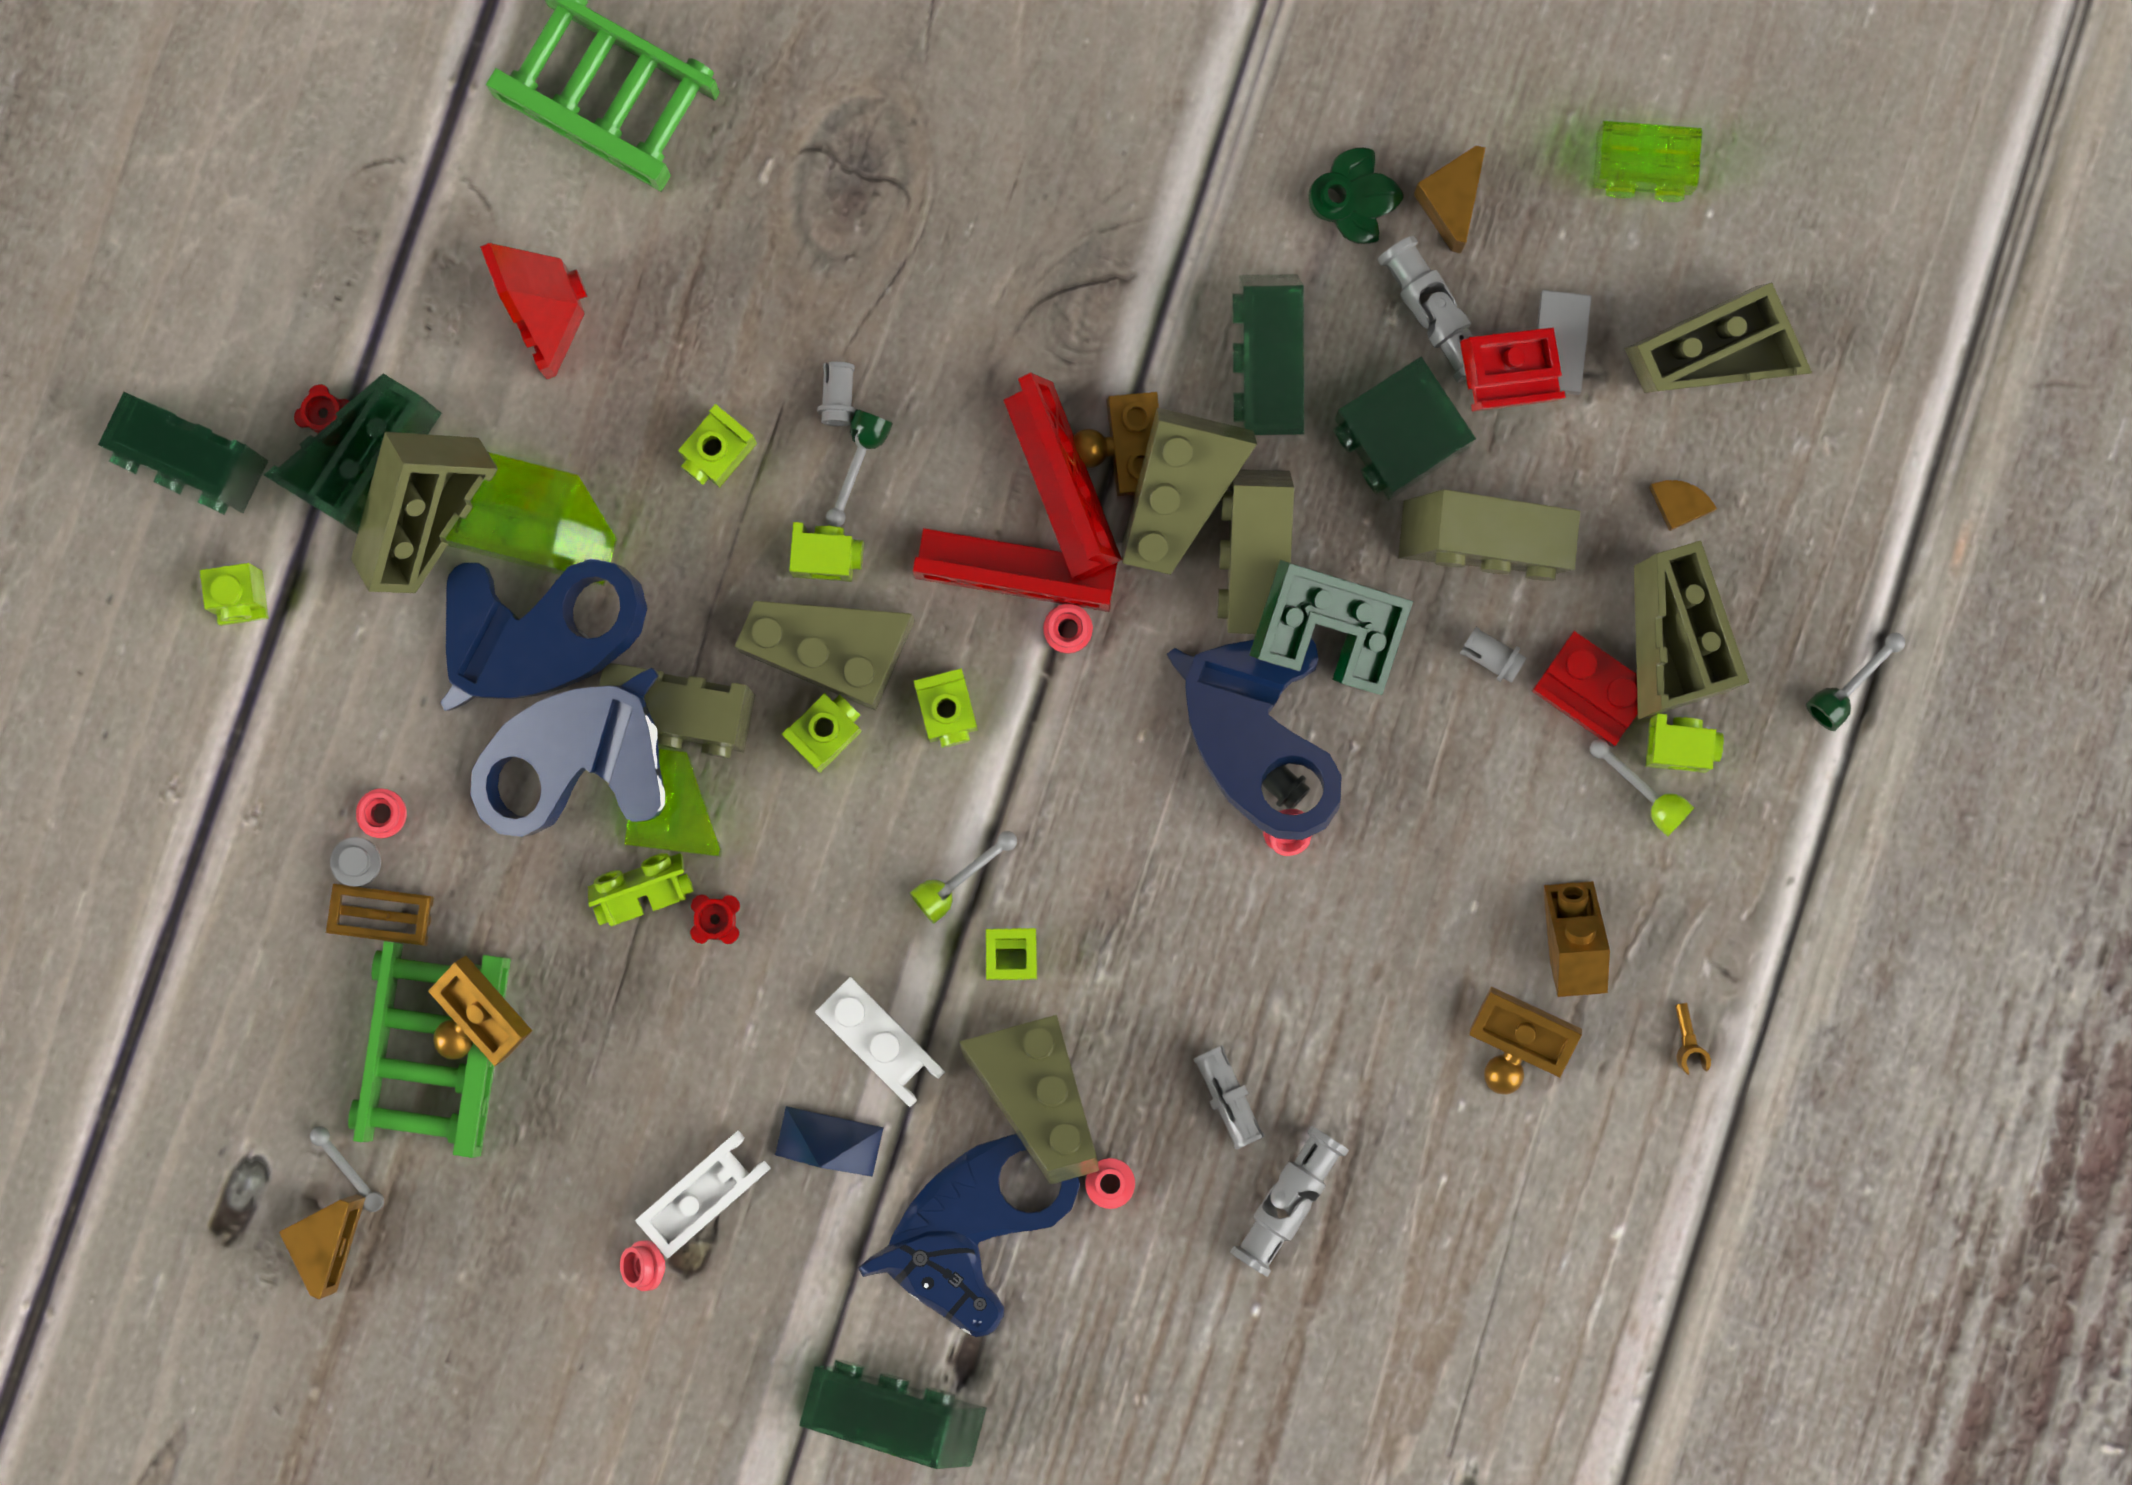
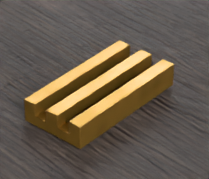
[326,884,434,946]

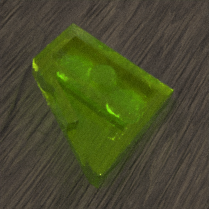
[624,749,722,857]

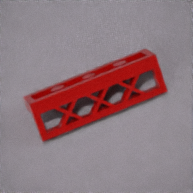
[1003,372,1122,580]
[913,528,1118,612]

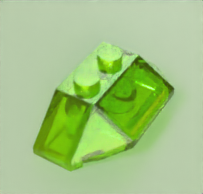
[445,452,617,586]

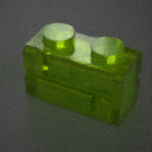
[1593,121,1702,202]

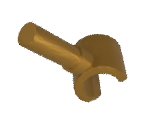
[1675,1003,1711,1075]

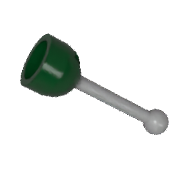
[826,409,893,527]
[1806,633,1905,731]

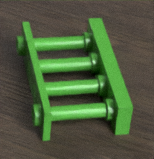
[486,0,720,192]
[348,941,511,1158]

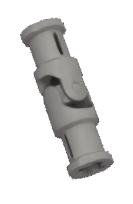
[1377,235,1474,383]
[1230,1126,1349,1277]

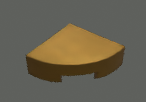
[1649,480,1717,531]

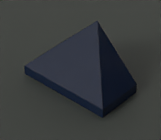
[775,1106,884,1177]

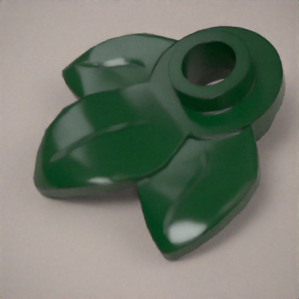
[1308,147,1404,244]

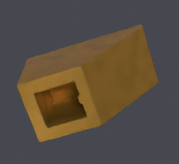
[1544,881,1610,997]

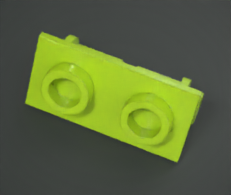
[588,853,694,927]

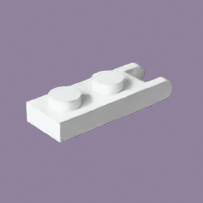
[815,977,945,1107]
[635,1130,771,1259]

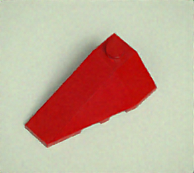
[480,243,588,379]

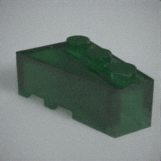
[1232,274,1304,435]
[263,373,442,534]
[98,392,268,515]
[799,1359,987,1469]

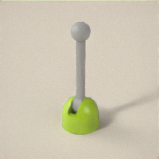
[1590,739,1695,837]
[910,831,1017,924]

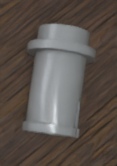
[817,362,856,426]
[1460,626,1527,683]

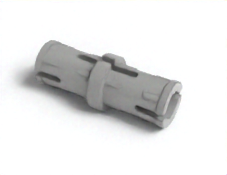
[1193,1045,1265,1150]

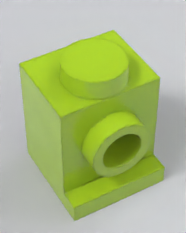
[678,404,757,488]
[789,522,864,582]
[199,563,269,626]
[914,668,978,748]
[782,693,862,773]
[1645,713,1724,773]
[986,928,1038,981]

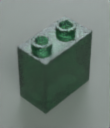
[1333,357,1476,501]

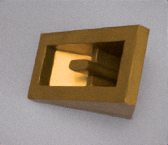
[1414,146,1486,253]
[279,1194,366,1299]

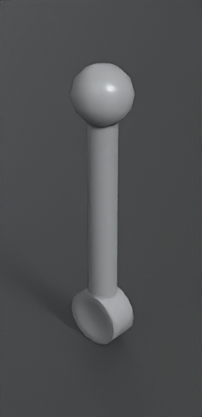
[310,1126,384,1212]

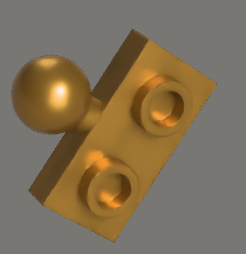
[1073,392,1159,496]
[428,955,533,1067]
[1469,986,1582,1095]

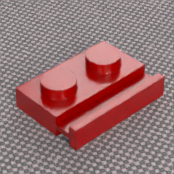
[1460,327,1566,412]
[1532,631,1638,747]

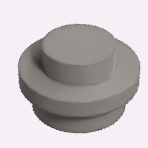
[330,837,381,887]

